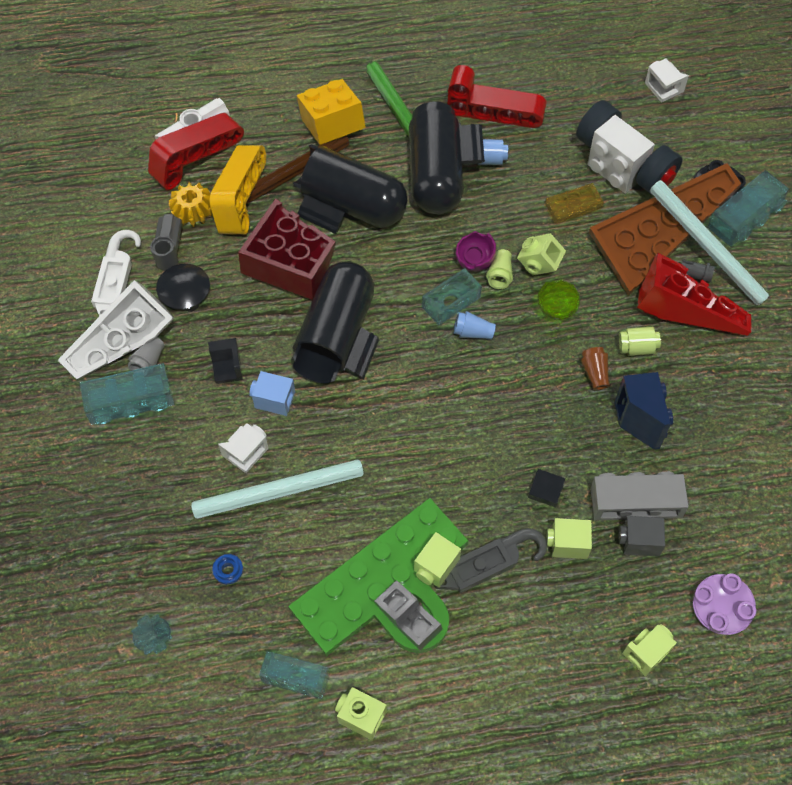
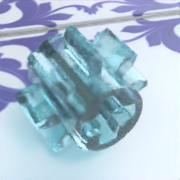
[131,614,172,655]

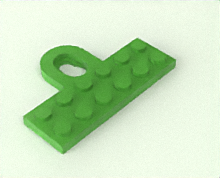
[288,498,468,657]

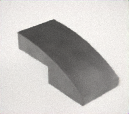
[374,580,443,651]

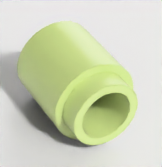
[619,327,661,356]

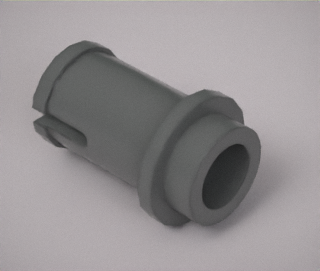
[682,259,715,282]

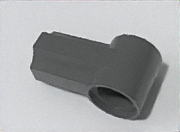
[150,214,182,271]

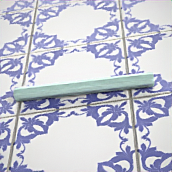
[650,180,769,305]
[191,460,363,518]

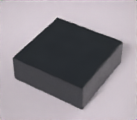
[528,469,566,508]

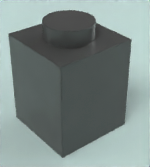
[618,516,665,557]

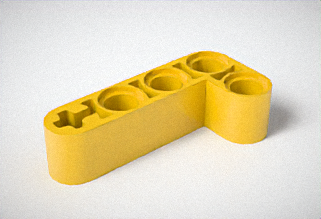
[210,145,266,235]

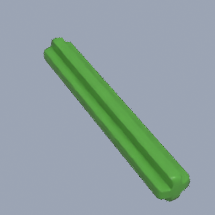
[367,61,412,136]

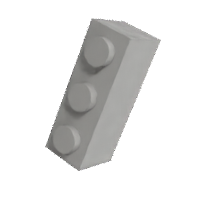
[591,471,688,521]

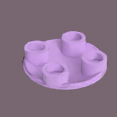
[693,574,756,635]

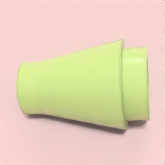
[486,249,513,289]

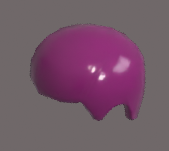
[456,231,496,272]

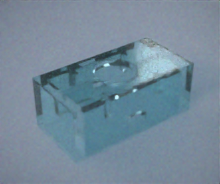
[422,268,482,326]
[259,651,330,699]

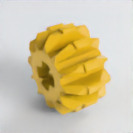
[169,182,212,227]

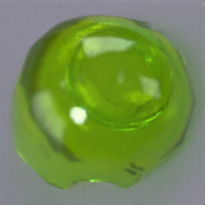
[538,279,580,321]

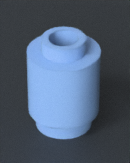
[478,139,508,165]

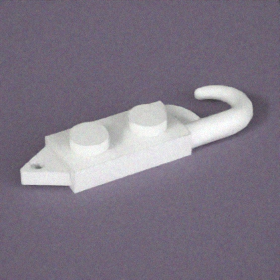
[91,230,141,316]

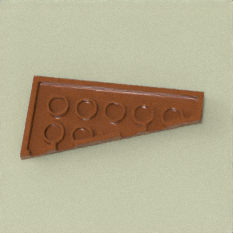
[589,163,741,296]

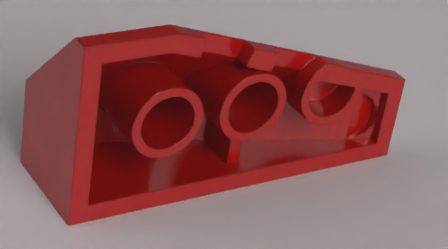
[637,253,751,336]

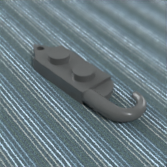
[436,528,547,594]

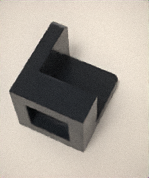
[208,338,243,384]

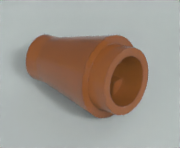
[581,347,610,390]

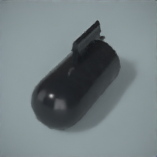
[409,101,485,215]
[293,144,408,234]
[291,261,379,383]

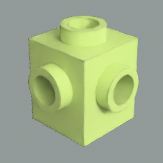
[517,233,566,275]

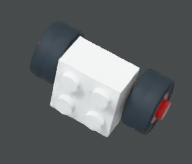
[576,100,683,195]

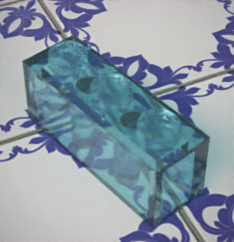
[707,170,789,247]
[80,363,175,425]

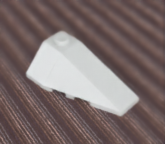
[58,280,174,380]

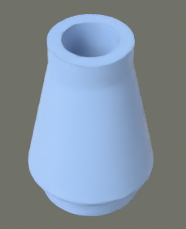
[453,311,496,340]

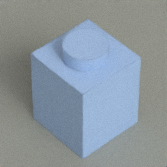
[250,371,295,416]

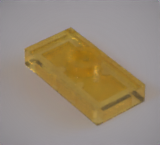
[545,183,604,223]

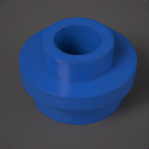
[212,554,243,585]

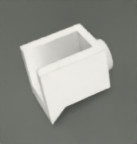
[645,58,689,103]
[218,423,269,473]

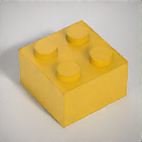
[296,79,366,145]

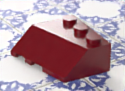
[238,198,336,300]

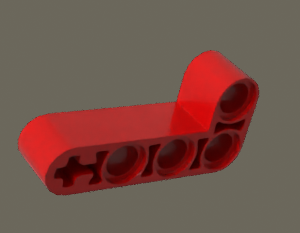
[447,65,547,128]
[148,113,244,190]

